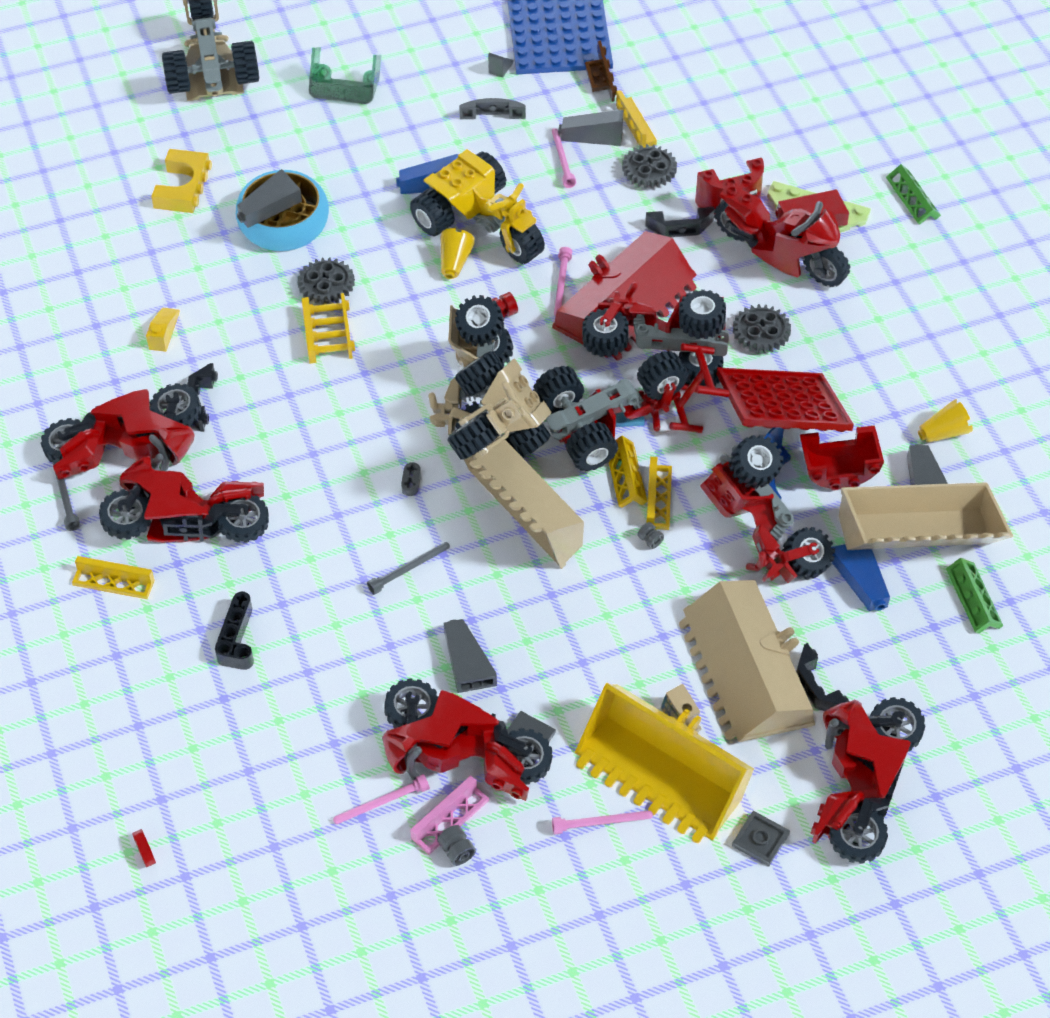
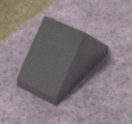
[488,52,514,77]

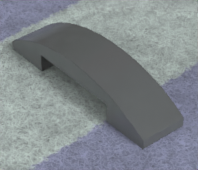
[459,98,526,120]

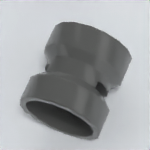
[637,522,664,549]

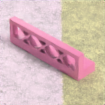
[410,775,489,855]

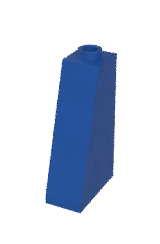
[396,154,459,194]
[831,544,890,611]

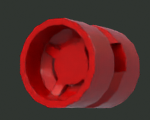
[492,292,518,318]

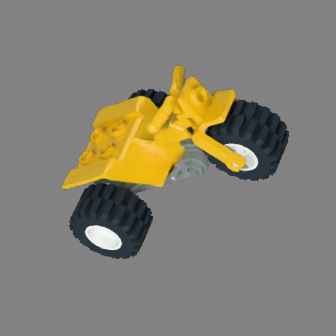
[410,149,545,264]

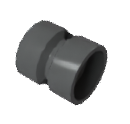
[437,825,476,866]

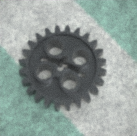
[622,144,677,189]
[297,257,355,305]
[732,304,791,354]

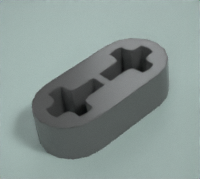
[401,462,421,496]

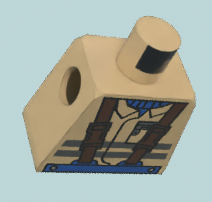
[660,683,702,732]

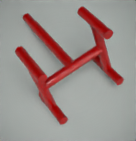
[669,343,730,433]

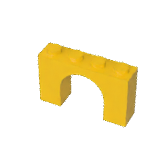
[151,148,212,213]

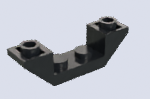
[645,207,715,237]
[183,363,218,432]
[796,643,849,712]

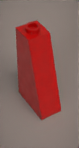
[775,189,849,226]

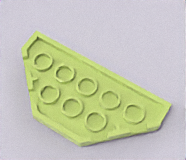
[767,181,871,233]

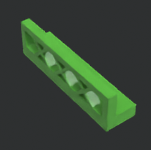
[886,164,941,225]
[946,558,1004,634]

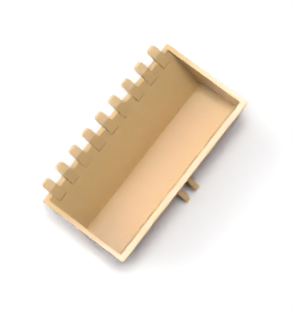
[464,436,584,569]
[838,482,1013,550]
[679,580,815,742]

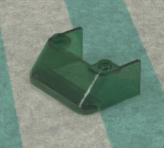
[308,47,382,104]

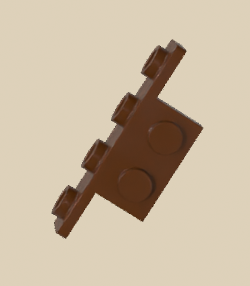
[585,40,617,102]

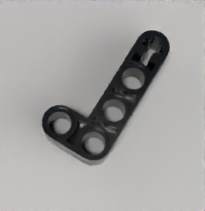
[215,591,254,670]

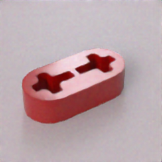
[132,829,156,868]

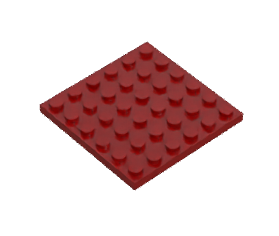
[716,367,854,432]

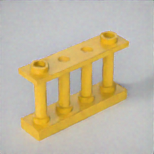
[301,293,355,364]

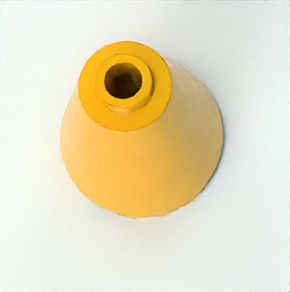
[440,228,475,279]
[918,399,973,443]

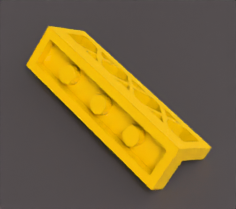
[616,90,657,148]
[609,436,648,508]
[646,456,672,530]
[72,556,155,600]

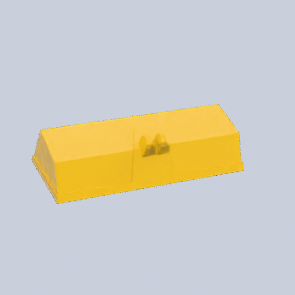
[575,683,754,844]

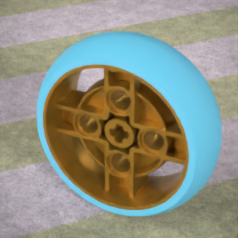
[235,170,329,251]

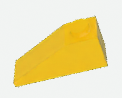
[146,307,180,352]

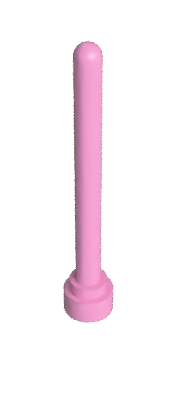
[552,128,577,188]
[554,247,573,316]
[333,774,430,824]
[552,811,653,835]

